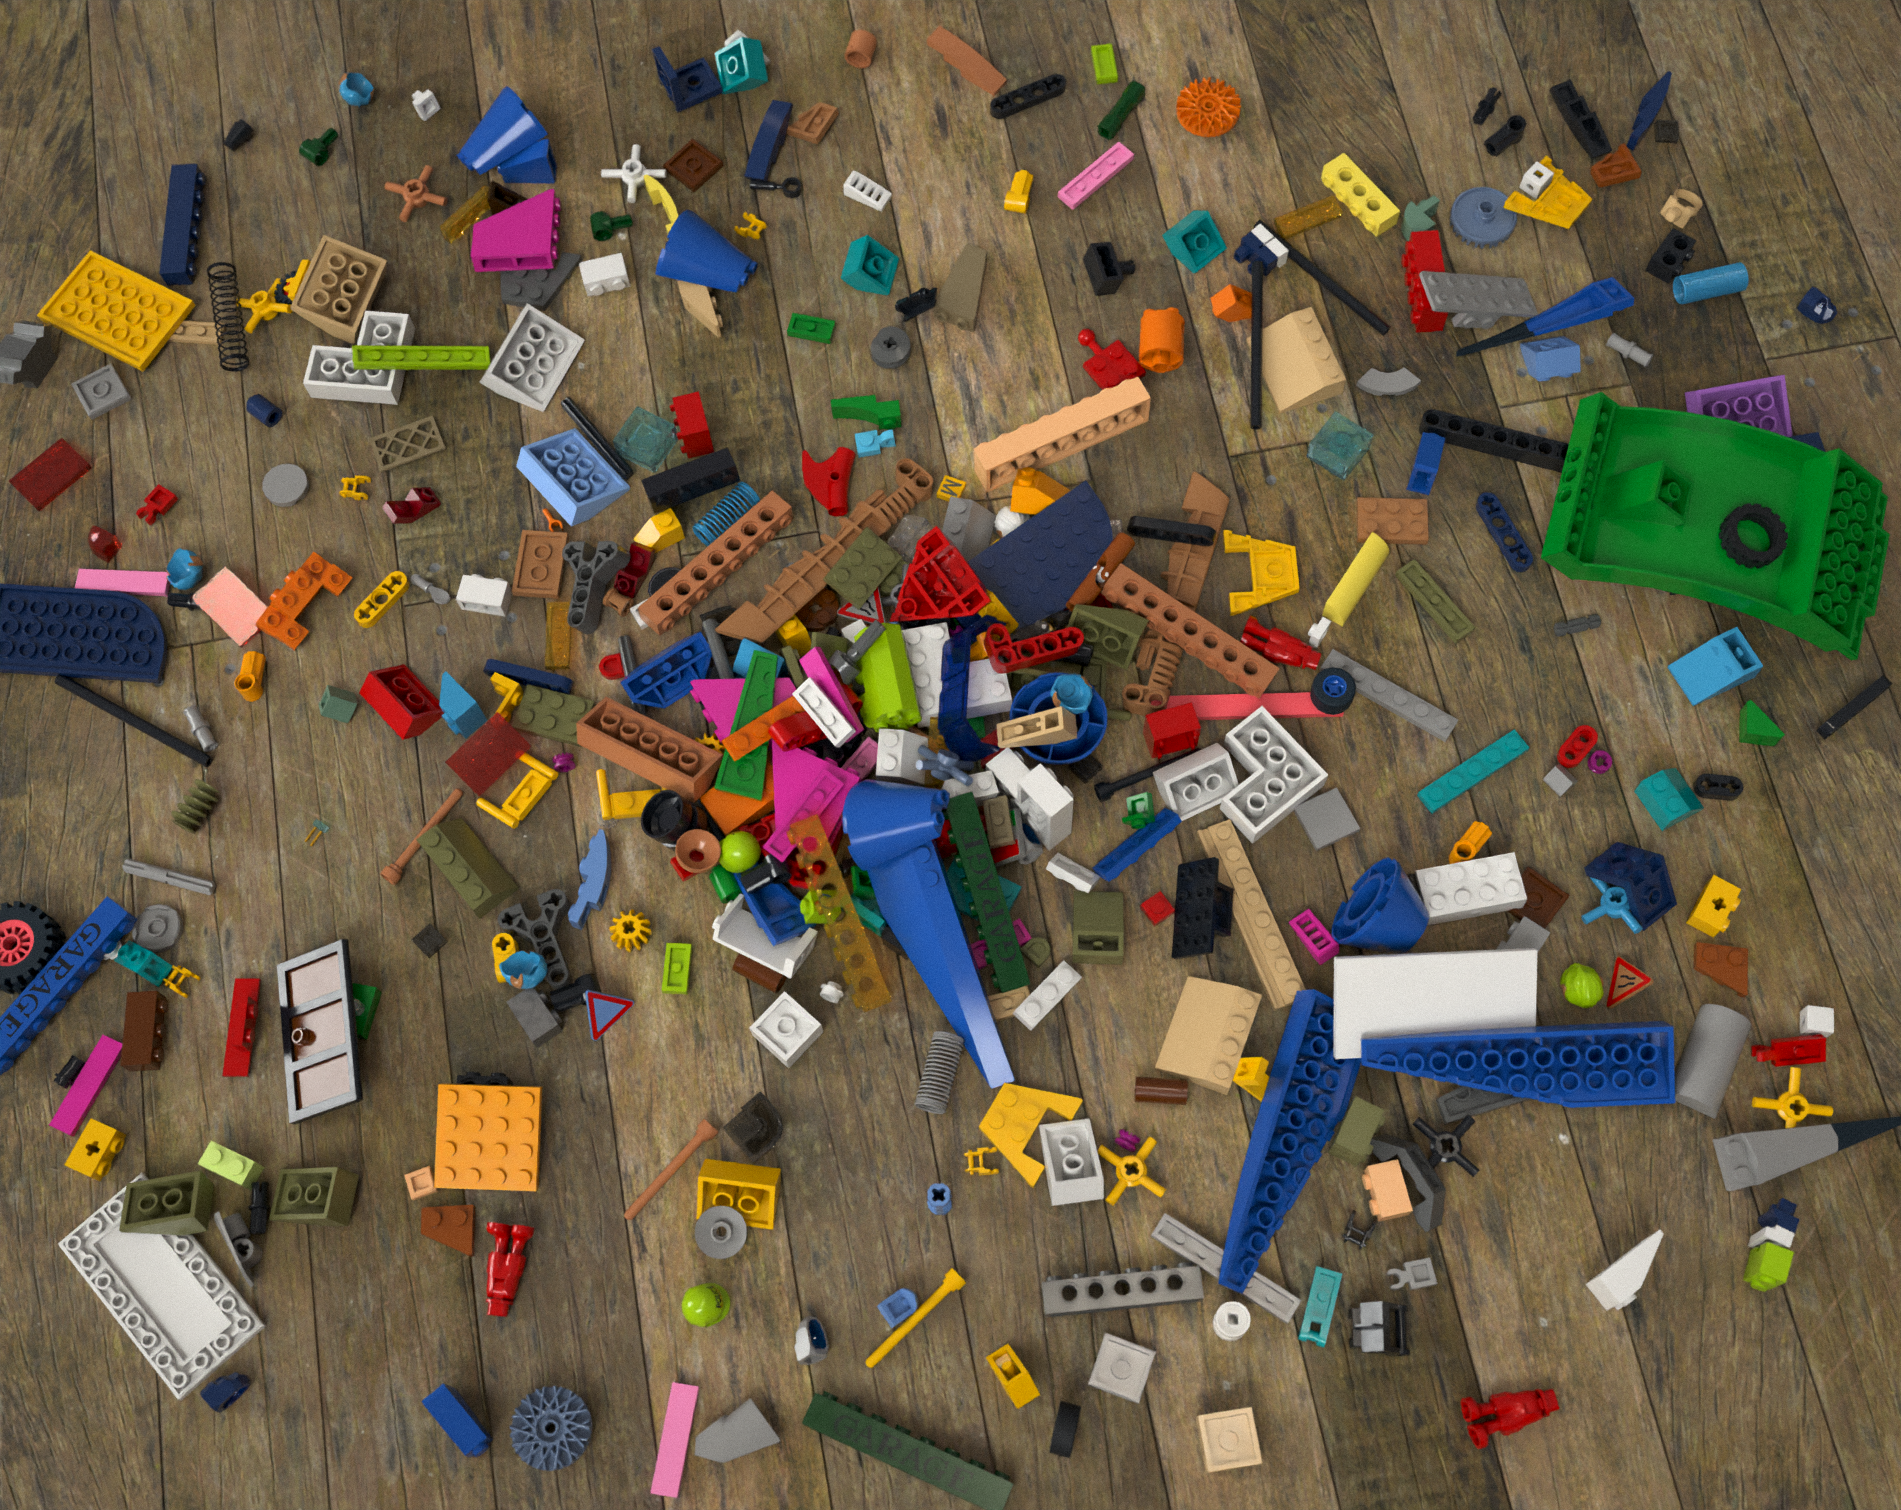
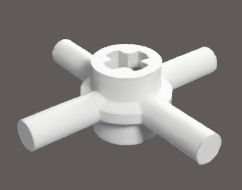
[601,144,667,203]

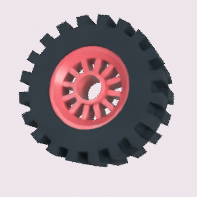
[0,901,66,994]

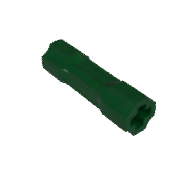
[1097,81,1146,140]

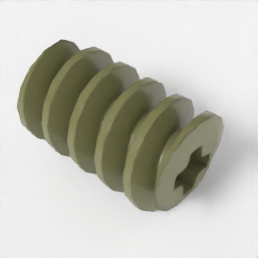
[170,779,221,834]

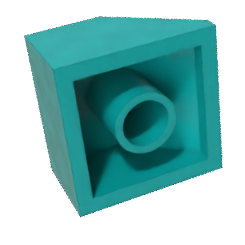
[715,37,768,94]
[1162,210,1227,273]
[840,235,899,295]
[1634,768,1704,831]

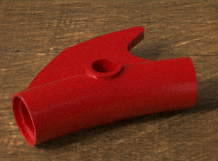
[802,447,856,517]

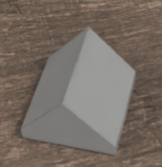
[1543,764,1578,797]

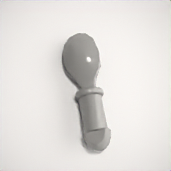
[410,574,450,605]

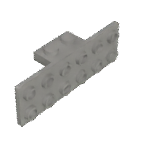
[1419,271,1538,329]

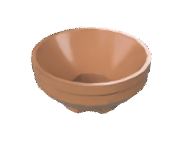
[675,829,721,873]

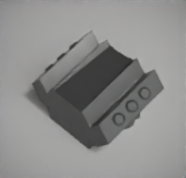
[0,320,57,389]

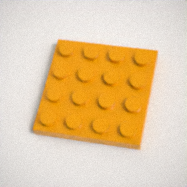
[434,1083,542,1191]

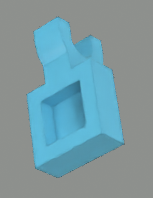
[855,430,896,458]

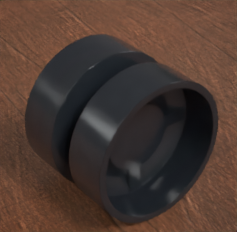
[641,790,707,852]

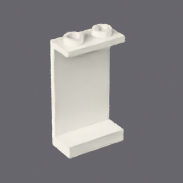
[712,893,818,979]

